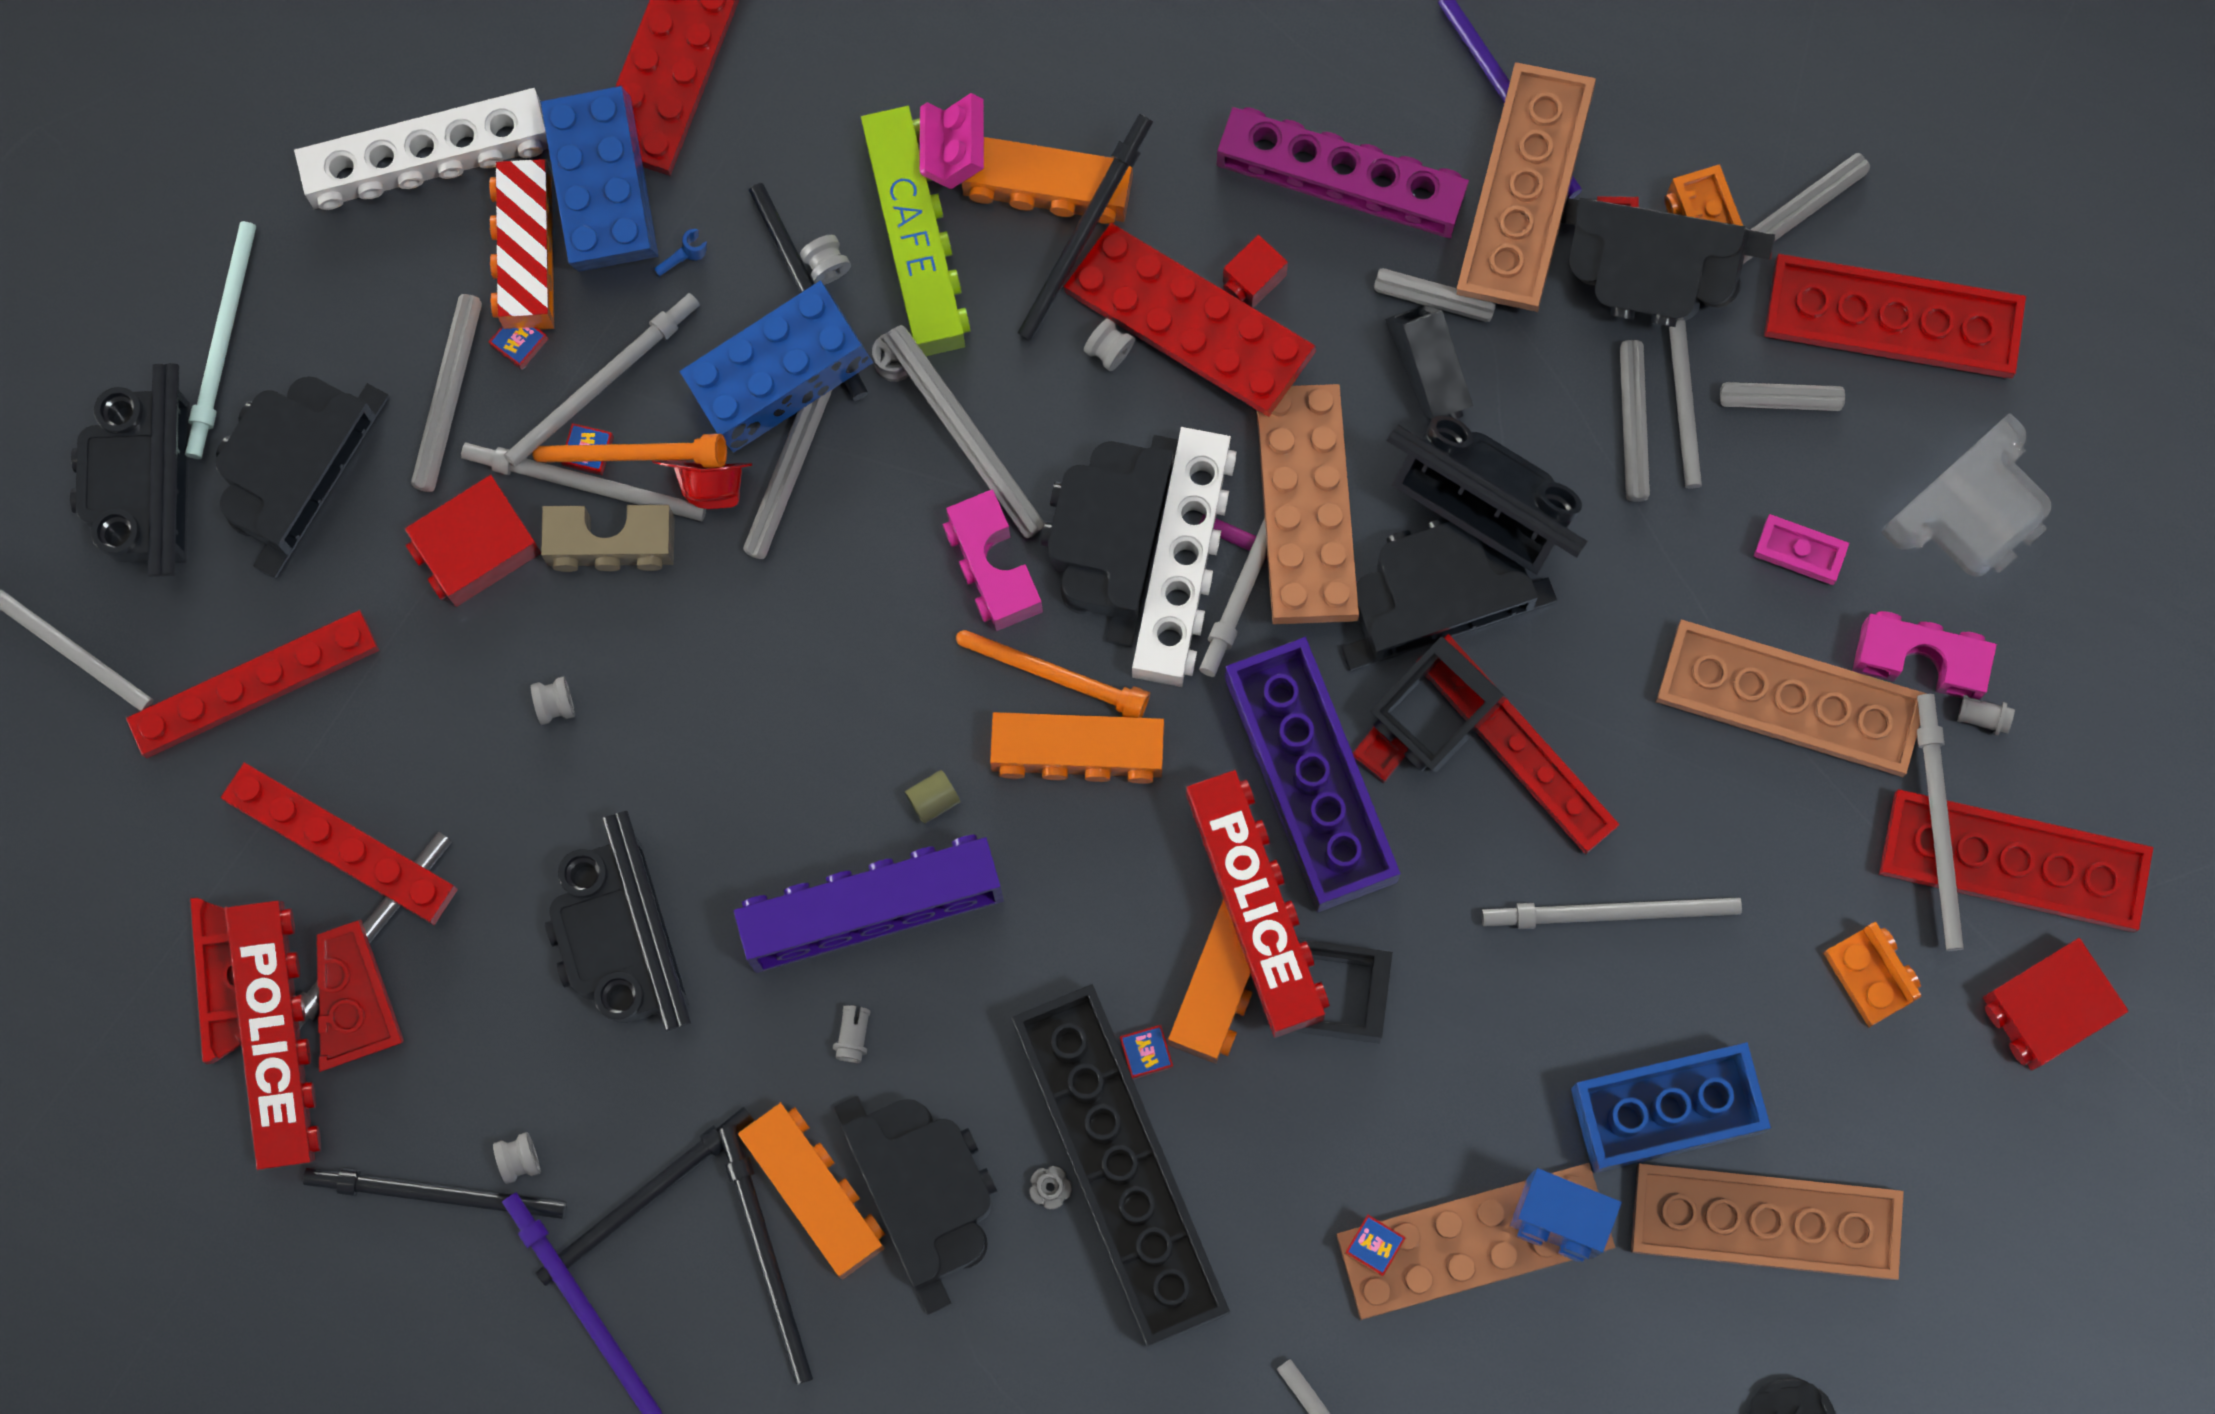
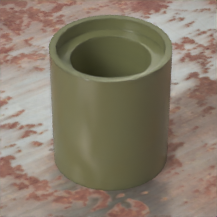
[904,770,961,824]

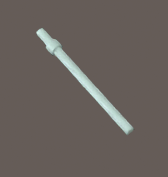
[185,221,256,459]

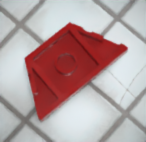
[190,898,242,1064]

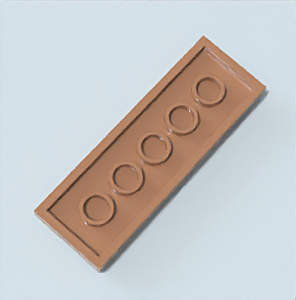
[1456,62,1596,312]
[1257,384,1359,624]
[1656,619,1927,777]
[1336,1163,1616,1320]
[1631,1163,1904,1281]

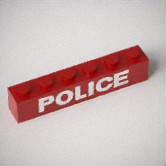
[1186,770,1330,1038]
[225,900,321,1170]

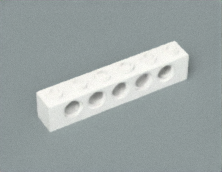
[294,88,548,210]
[1132,427,1237,687]

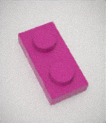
[1753,514,1850,585]

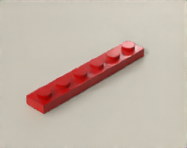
[126,610,380,759]
[1416,634,1620,855]
[220,762,458,926]

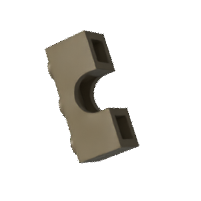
[541,505,675,572]

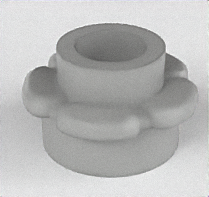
[1029,1166,1072,1209]

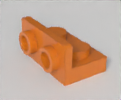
[1664,164,1743,226]
[1823,922,1921,1027]

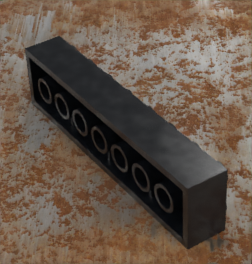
[1012,984,1230,1349]

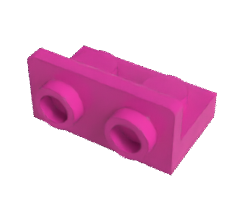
[920,93,984,189]

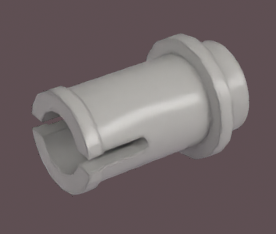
[1957,695,2015,736]
[833,1005,871,1063]

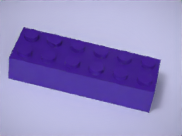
[1225,637,1401,913]
[733,834,1004,973]

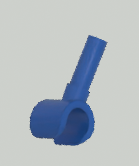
[654,229,707,277]

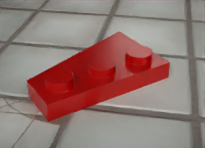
[317,919,404,1072]

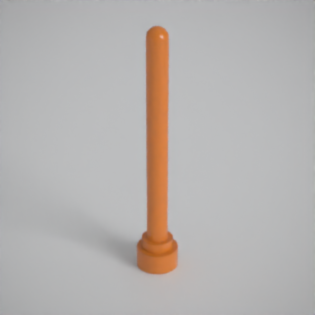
[532,434,727,468]
[956,630,1151,718]

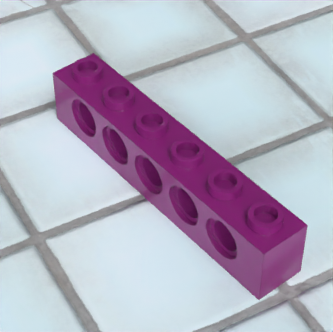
[1216,107,1469,239]

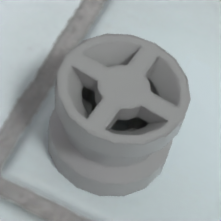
[800,235,851,285]
[1084,319,1135,371]
[872,332,909,382]
[531,676,575,725]
[493,1132,541,1185]

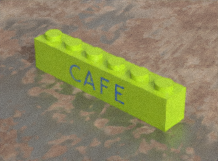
[861,105,971,356]

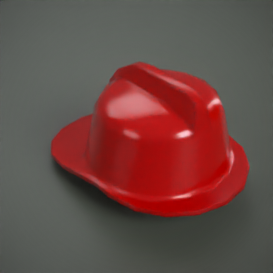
[652,460,752,509]

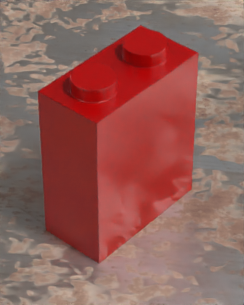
[405,475,541,607]
[1983,937,2129,1071]

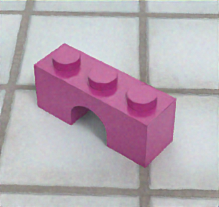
[942,489,1043,631]
[1852,611,1997,700]

